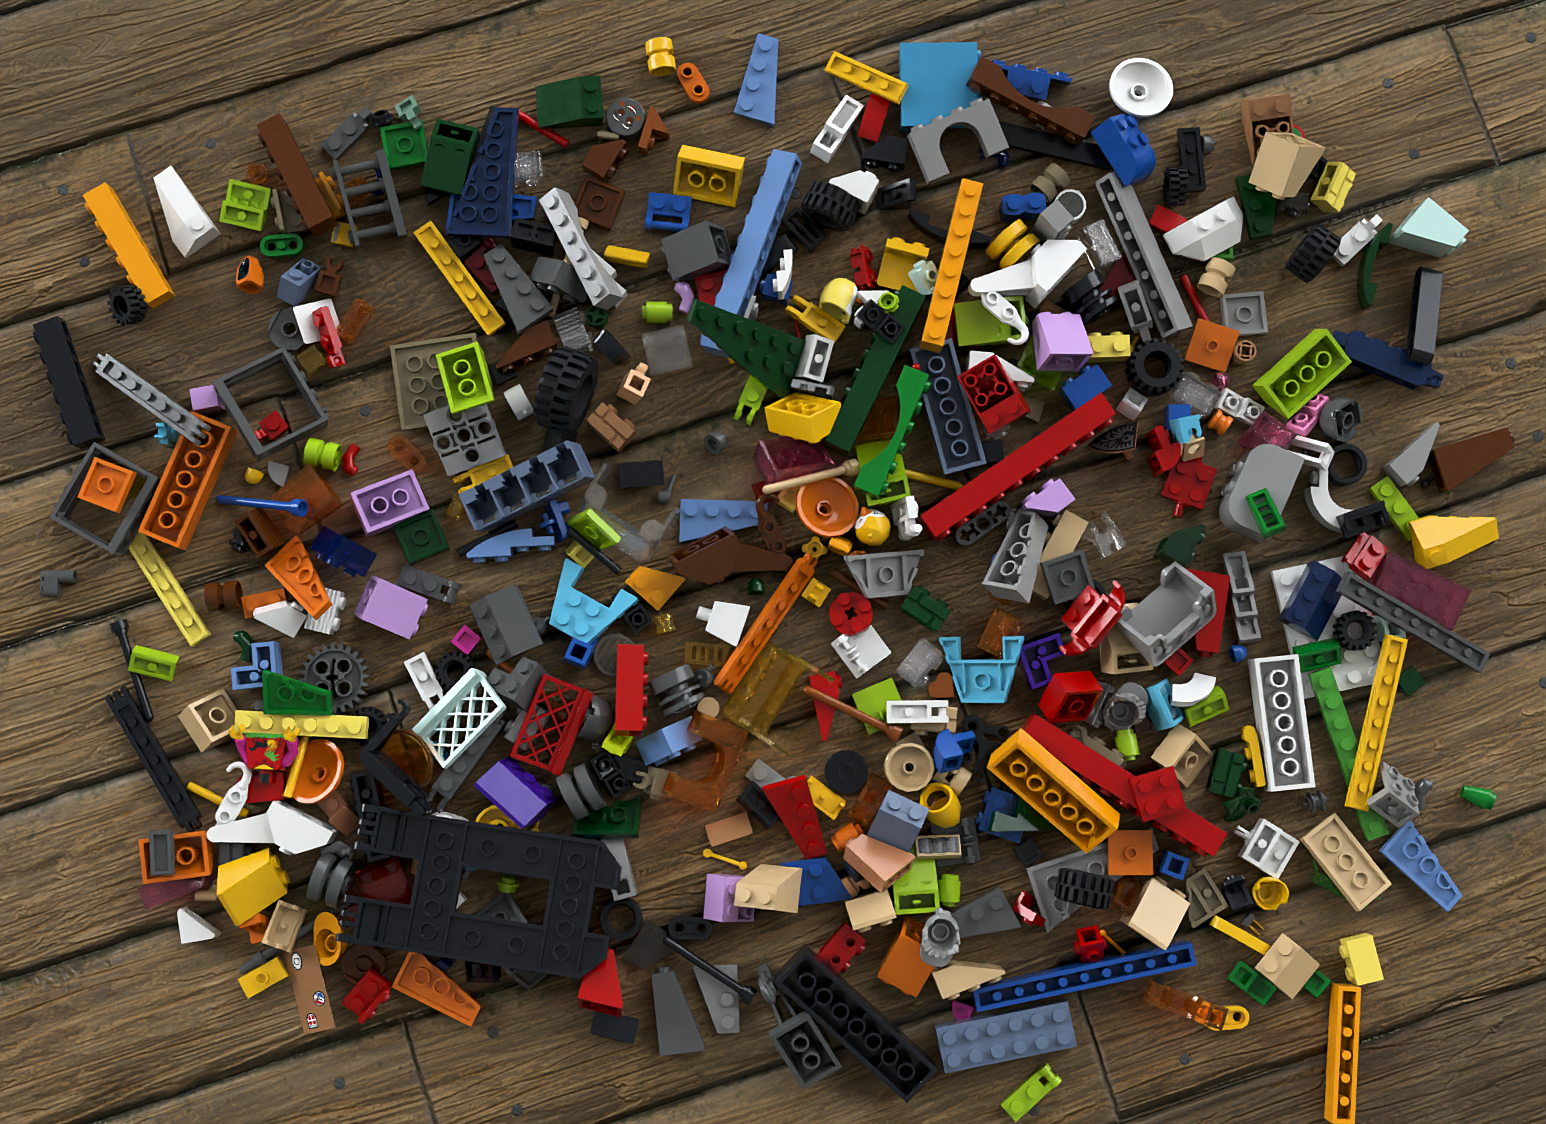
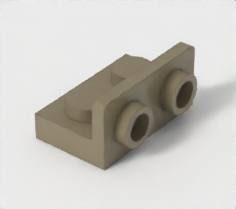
[271,189,309,234]

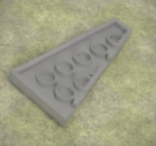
[1025,828,1159,933]

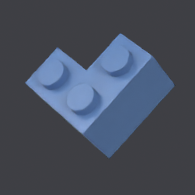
[231,641,283,691]
[635,716,703,766]

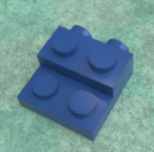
[975,787,1023,843]

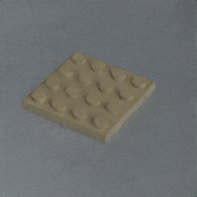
[390,333,487,431]

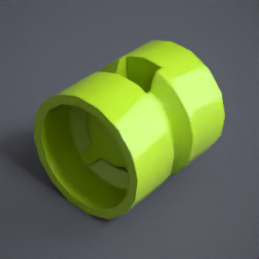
[303,438,342,472]

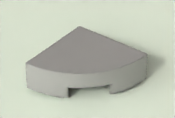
[268,461,291,488]

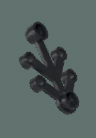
[961,715,1012,790]

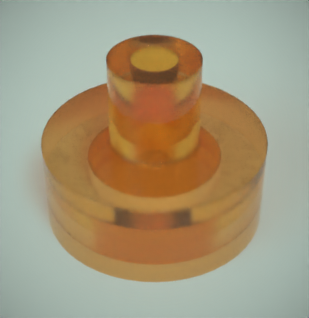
[345,175,368,198]

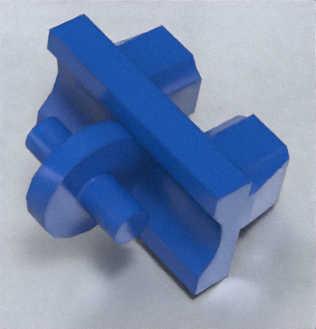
[538,500,571,542]

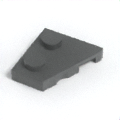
[790,377,835,400]

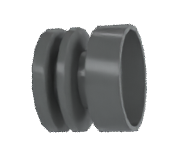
[648,663,705,717]

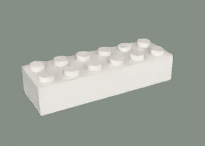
[1248,654,1315,792]

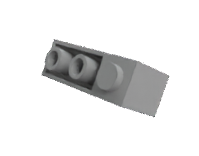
[601,838,638,901]

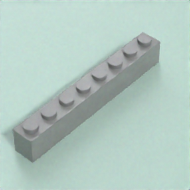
[1095,172,1193,339]

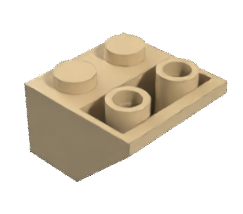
[844,889,897,933]

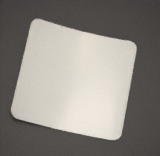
[293,298,342,344]

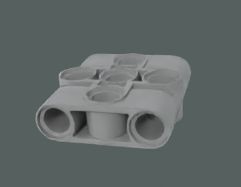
[423,404,506,476]

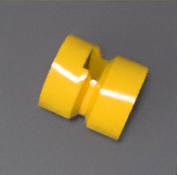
[645,37,676,76]

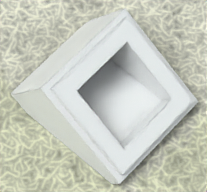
[1116,388,1148,420]

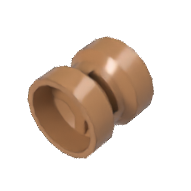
[1230,340,1257,366]
[841,876,871,899]

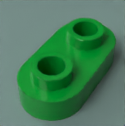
[260,233,305,258]

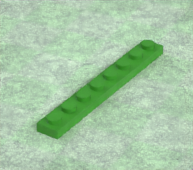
[1308,667,1389,841]

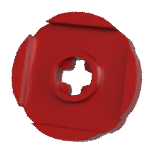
[829,592,873,637]

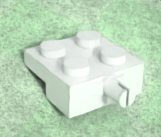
[1234,818,1300,879]

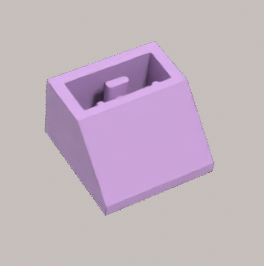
[1019,478,1075,517]
[703,874,755,922]

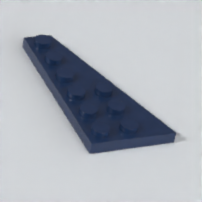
[445,107,519,238]

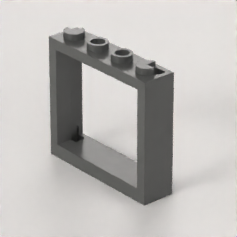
[213,347,329,462]
[49,442,161,557]

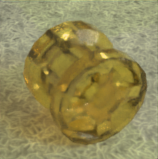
[653,613,677,635]

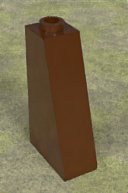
[1428,427,1515,493]

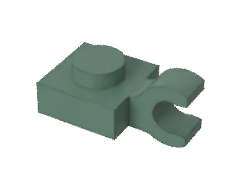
[395,95,423,130]

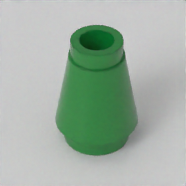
[1460,785,1497,810]

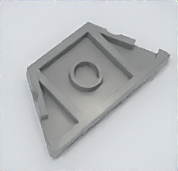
[844,549,924,598]

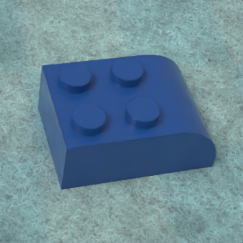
[1091,113,1156,187]

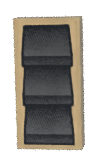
[915,834,961,860]

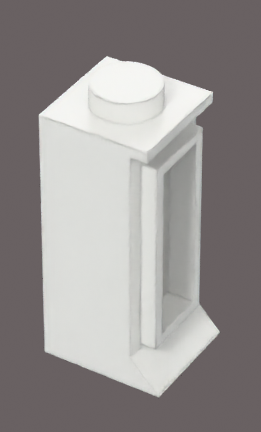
[1272,431,1335,472]

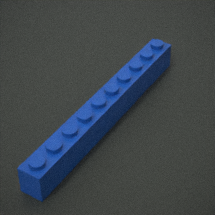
[971,940,1197,1012]

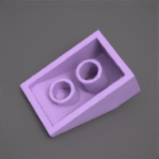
[350,469,429,537]

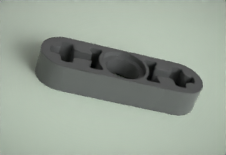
[955,501,1011,546]

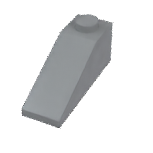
[1383,422,1440,487]

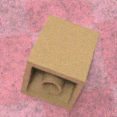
[1249,132,1325,200]
[734,864,802,913]
[1120,876,1190,951]

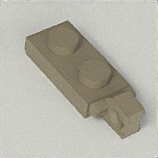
[1070,725,1127,769]

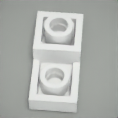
[773,249,793,300]
[1214,388,1265,427]

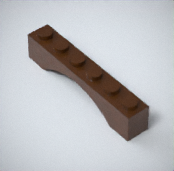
[965,56,1095,145]

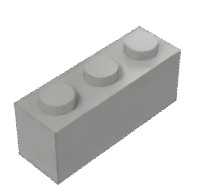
[1031,199,1074,244]

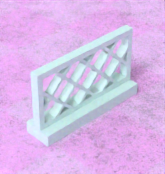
[412,668,507,769]

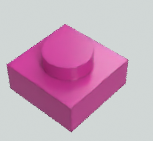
[450,624,482,656]

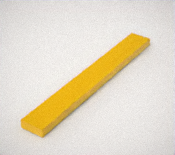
[1344,634,1408,812]

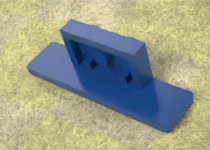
[992,60,1072,101]

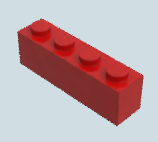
[615,644,648,736]

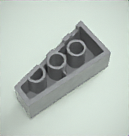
[982,510,1048,603]

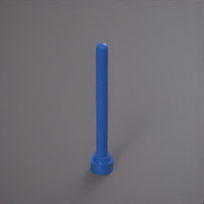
[216,495,308,517]

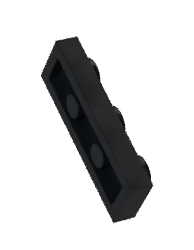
[1176,127,1206,193]

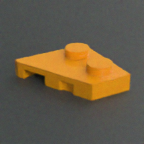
[625,566,686,611]

